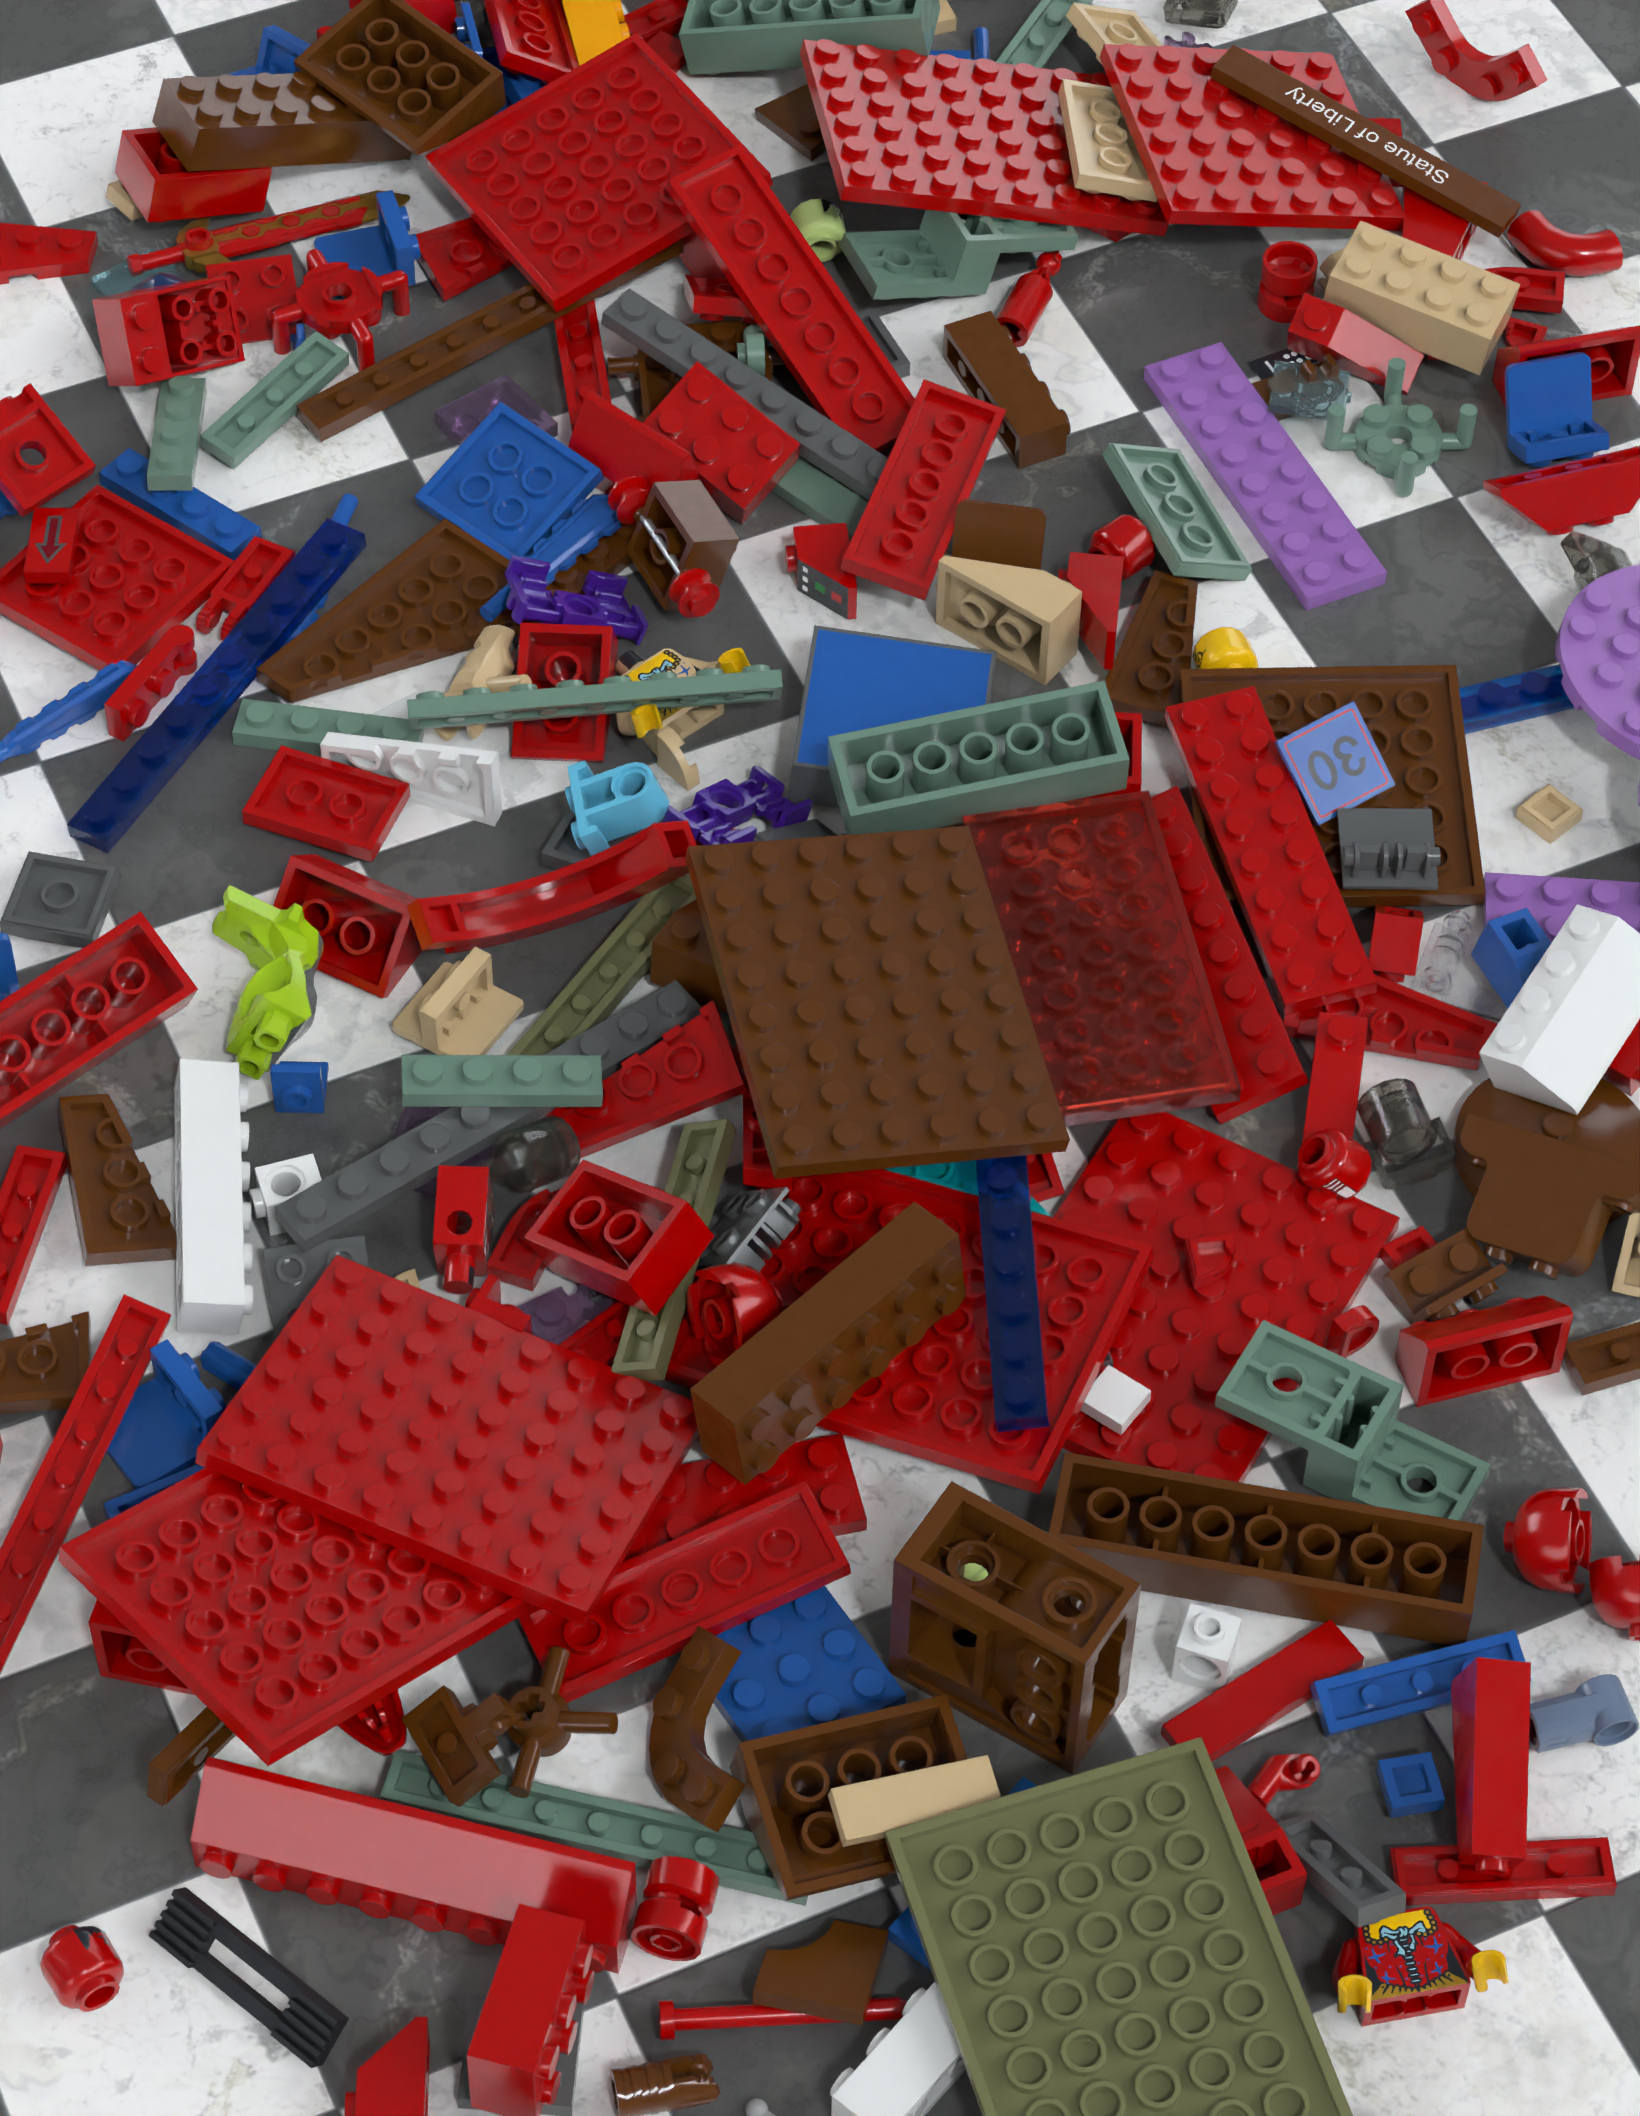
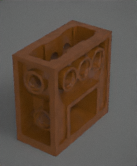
[888,1481,1141,1775]

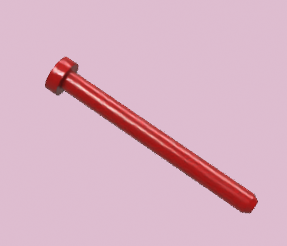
[658,1997,907,2041]

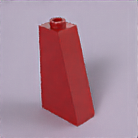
[1451,1657,1531,1876]

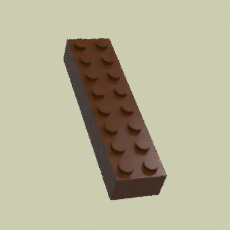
[1049,1452,1484,1646]

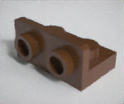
[1381,1227,1508,1325]

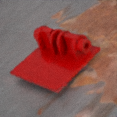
[206,254,303,344]

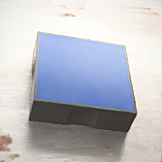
[788,625,997,827]

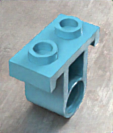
[565,760,669,856]

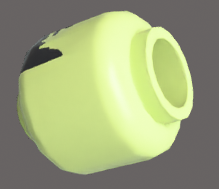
[790,199,846,262]

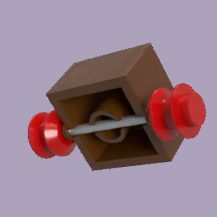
[608,476,740,618]

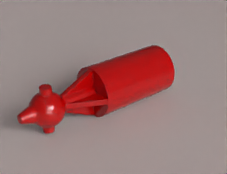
[996,250,1062,347]

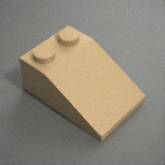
[936,555,1082,685]

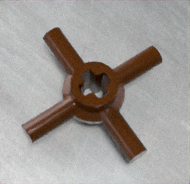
[505,1646,618,1798]

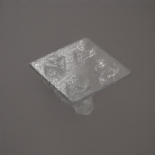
[1410,910,1506,1022]

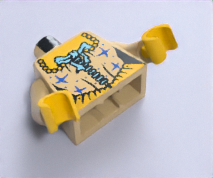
[615,648,750,756]

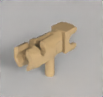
[433,625,532,741]

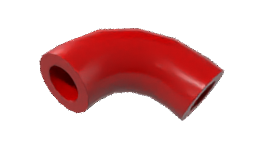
[1507,210,1623,277]

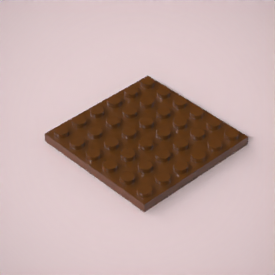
[1179,665,1485,909]

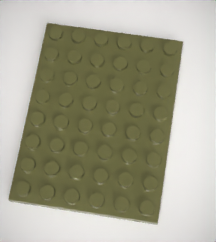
[885,1737,1353,2116]

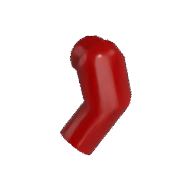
[1247,1753,1321,1809]

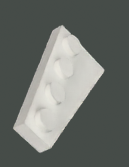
[320,732,502,827]

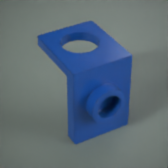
[270,1061,329,1113]

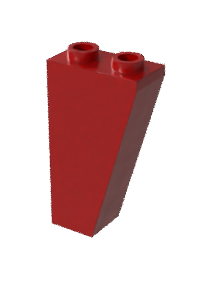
[1399,181,1488,260]

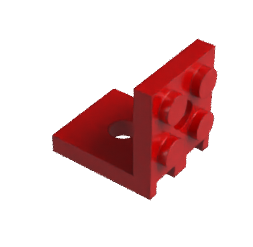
[0,383,96,517]

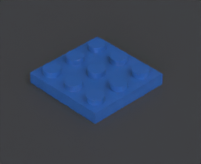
[414,401,604,560]
[713,1586,906,1742]

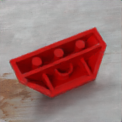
[1483,445,1640,535]

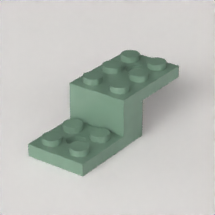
[840,210,1079,300]
[1215,1320,1491,1521]

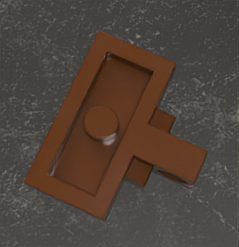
[401,1685,519,1807]

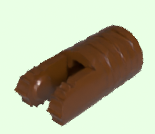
[610,2053,721,2116]

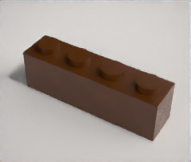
[943,311,1071,469]

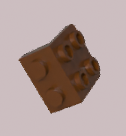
[951,499,1047,570]

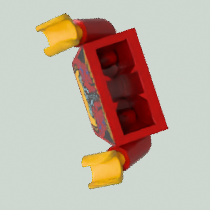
[1331,1906,1509,2027]

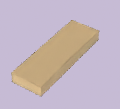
[828,1755,1001,1847]

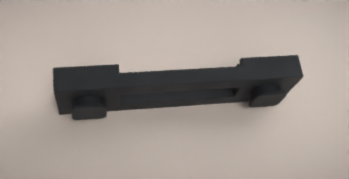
[148,1887,349,2068]

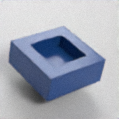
[1376,1752,1445,1818]

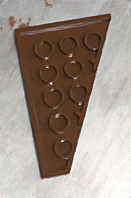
[256,519,555,703]

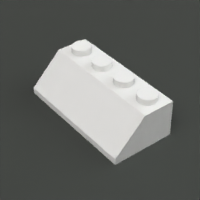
[1479,904,1640,1115]

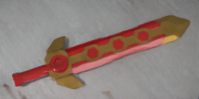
[127,190,410,276]

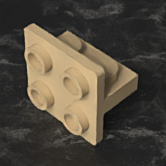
[392,947,524,1055]

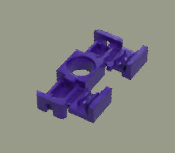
[504,555,649,645]
[663,766,813,845]

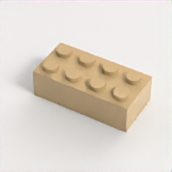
[1323,221,1520,375]

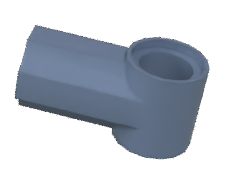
[1529,1674,1639,1753]

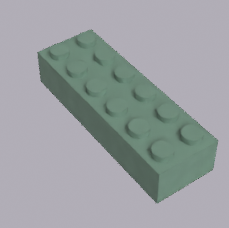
[679,0,940,75]
[828,680,1130,835]

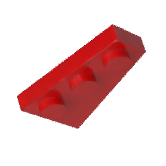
[0,223,98,285]

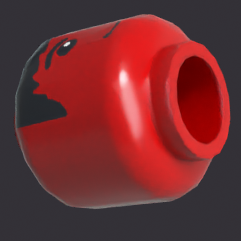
[40,1925,124,2012]

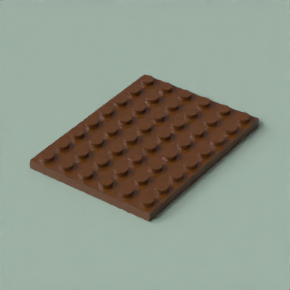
[685,826,1070,1179]

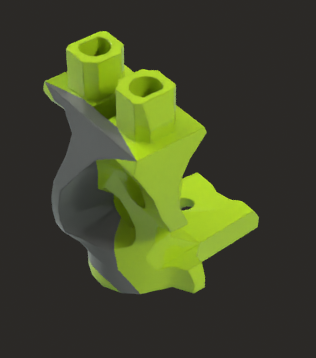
[212,885,323,1080]

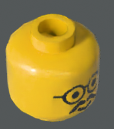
[1193,627,1258,669]

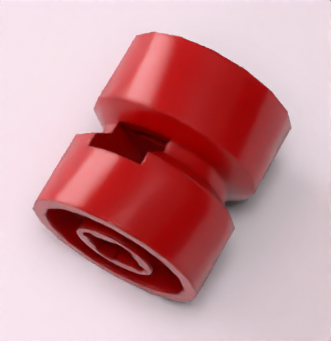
[1257,241,1318,323]
[631,1856,719,1961]

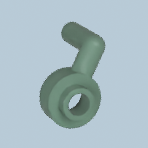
[736,325,770,377]

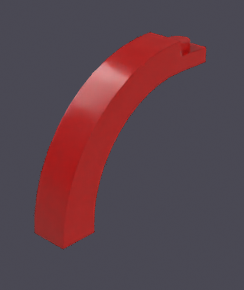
[407,820,697,954]

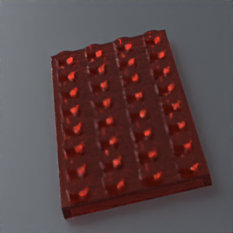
[962,790,1241,1126]

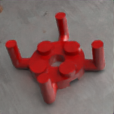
[271,249,410,372]

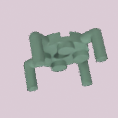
[1324,357,1478,497]

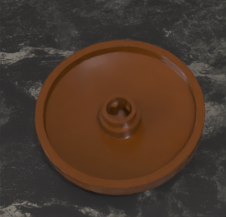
[1453,1078,1640,1224]

